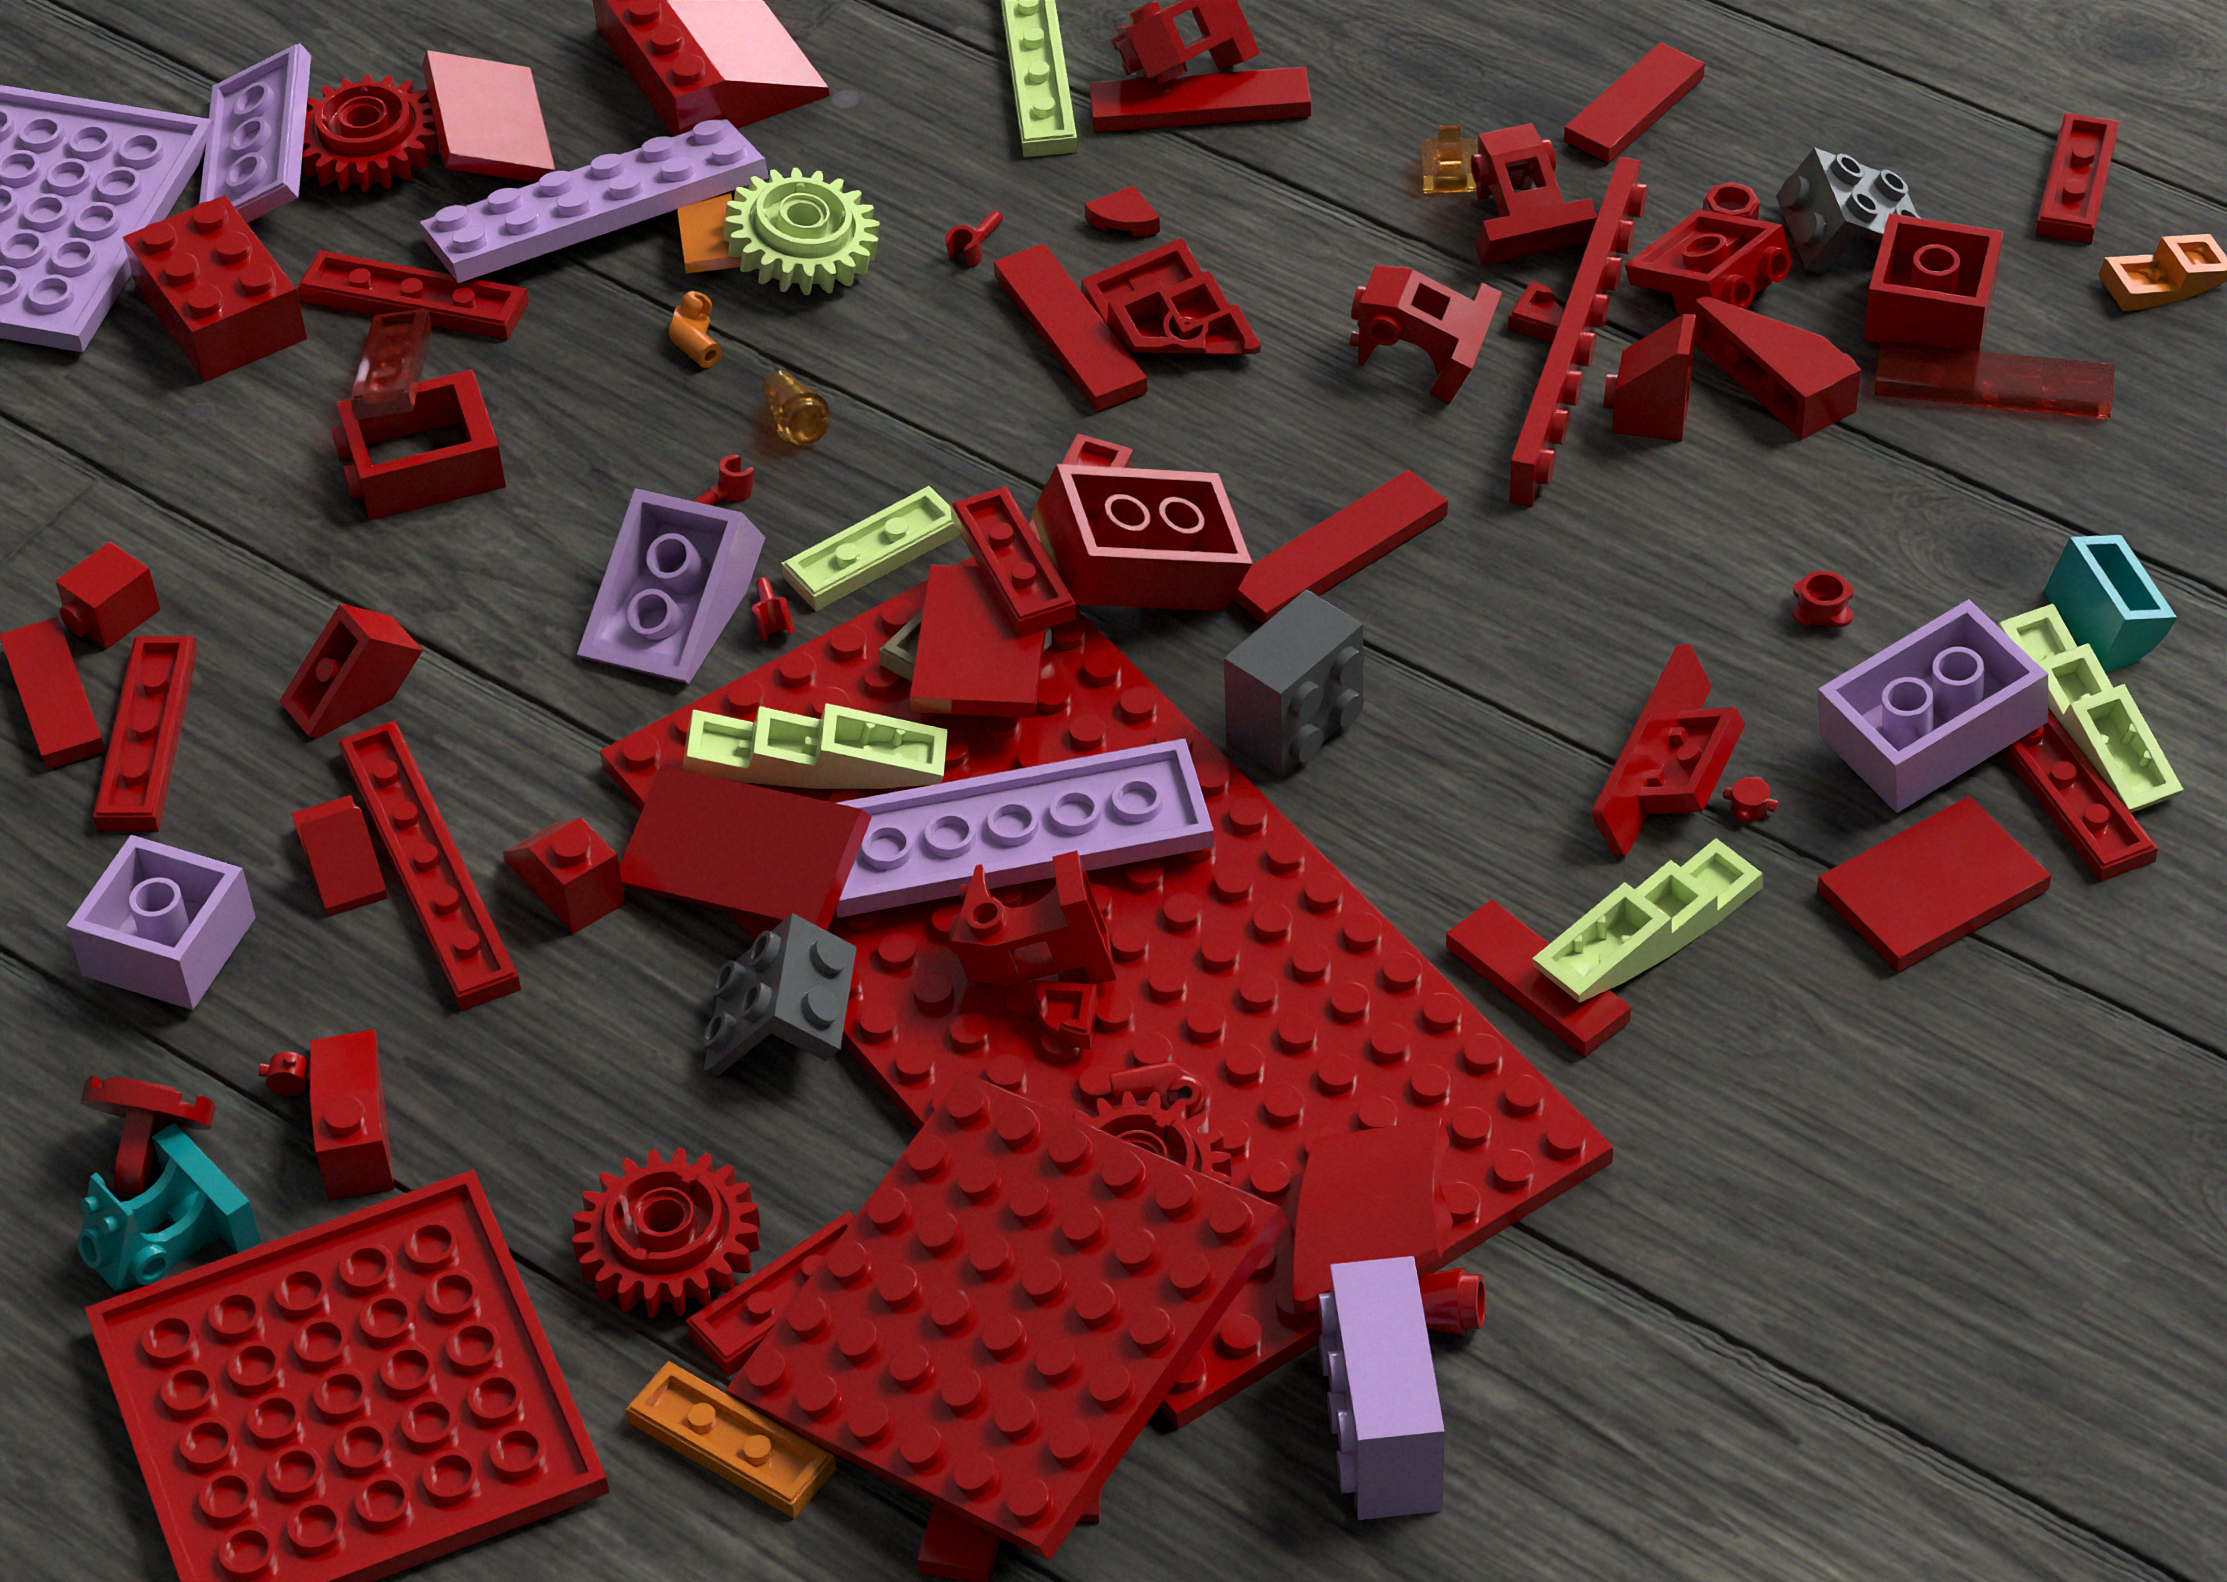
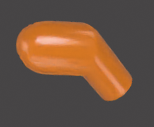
[669,291,722,368]

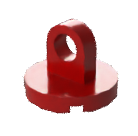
[80,1076,216,1196]

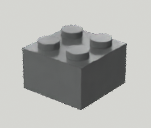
[1224,589,1364,778]

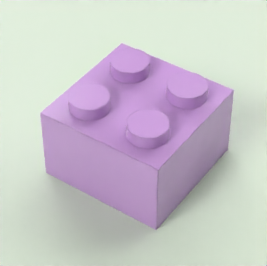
[66,835,256,1010]

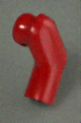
[1109,1062,1205,1117]

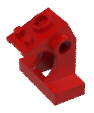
[1110,0,1260,84]
[1470,123,1597,266]
[1349,264,1502,404]
[949,850,1116,986]

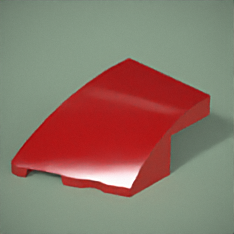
[1081,237,1261,354]
[1293,1117,1453,1314]

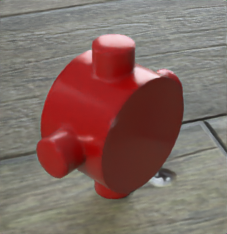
[1723,777,1778,823]
[258,1052,310,1096]

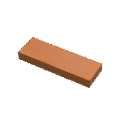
[626,1361,836,1519]

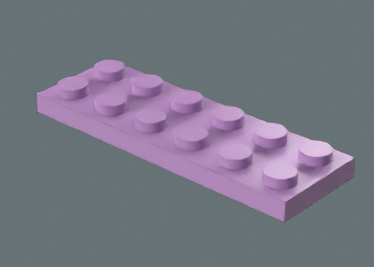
[420,119,769,283]
[835,738,1214,918]

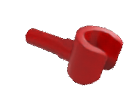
[945,210,1003,266]
[693,455,754,506]
[751,577,795,641]

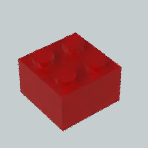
[1863,213,2004,359]

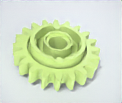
[723,168,880,295]

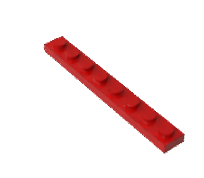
[1509,157,1648,507]

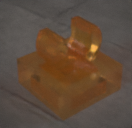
[1420,124,1477,193]

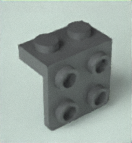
[1776,147,1920,276]
[703,913,857,1076]

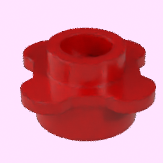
[1792,571,1854,628]

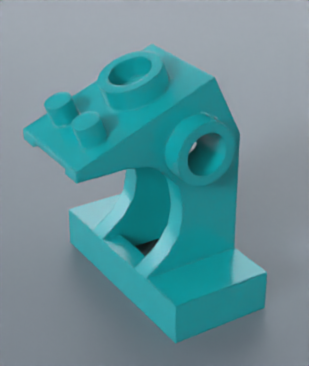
[78,1123,261,1291]

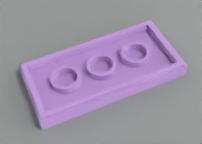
[199,43,311,223]

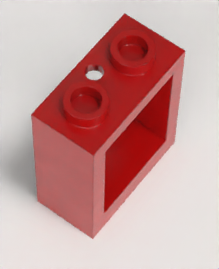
[331,369,506,521]

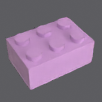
[1818,599,2048,813]
[1318,1256,1445,1520]

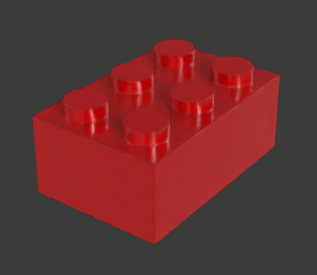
[123,195,307,382]
[1031,464,1253,611]

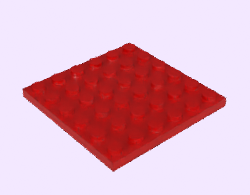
[726,1072,1288,1561]
[85,1169,610,1582]

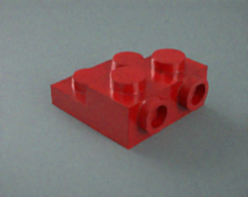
[1624,209,1792,315]

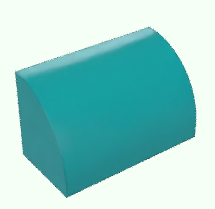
[2043,535,2177,672]

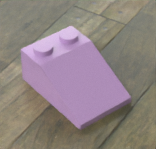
[577,488,765,684]

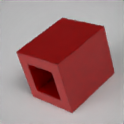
[55,541,161,650]

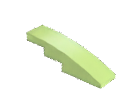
[1998,603,2184,813]
[682,703,947,789]
[1532,838,1763,1003]

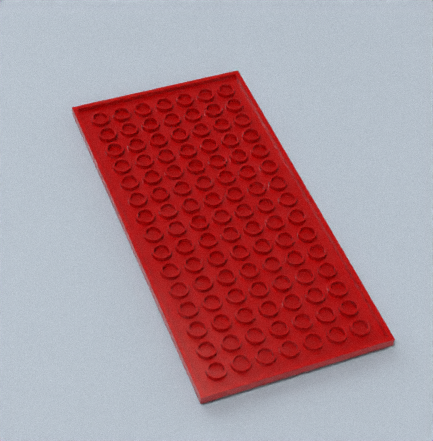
[599,556,1614,1430]

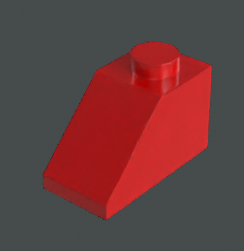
[1603,314,1696,441]
[279,603,423,738]
[503,817,626,934]

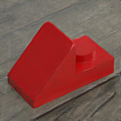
[291,795,388,917]

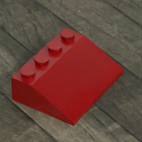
[593,0,830,136]

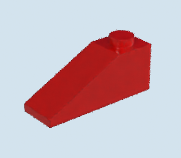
[1694,296,1861,440]
[310,1029,395,1201]

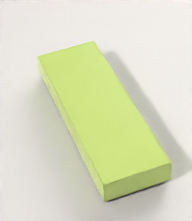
[781,486,960,611]

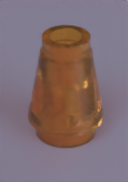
[762,371,829,445]

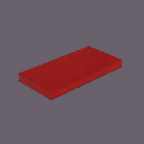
[619,766,872,931]

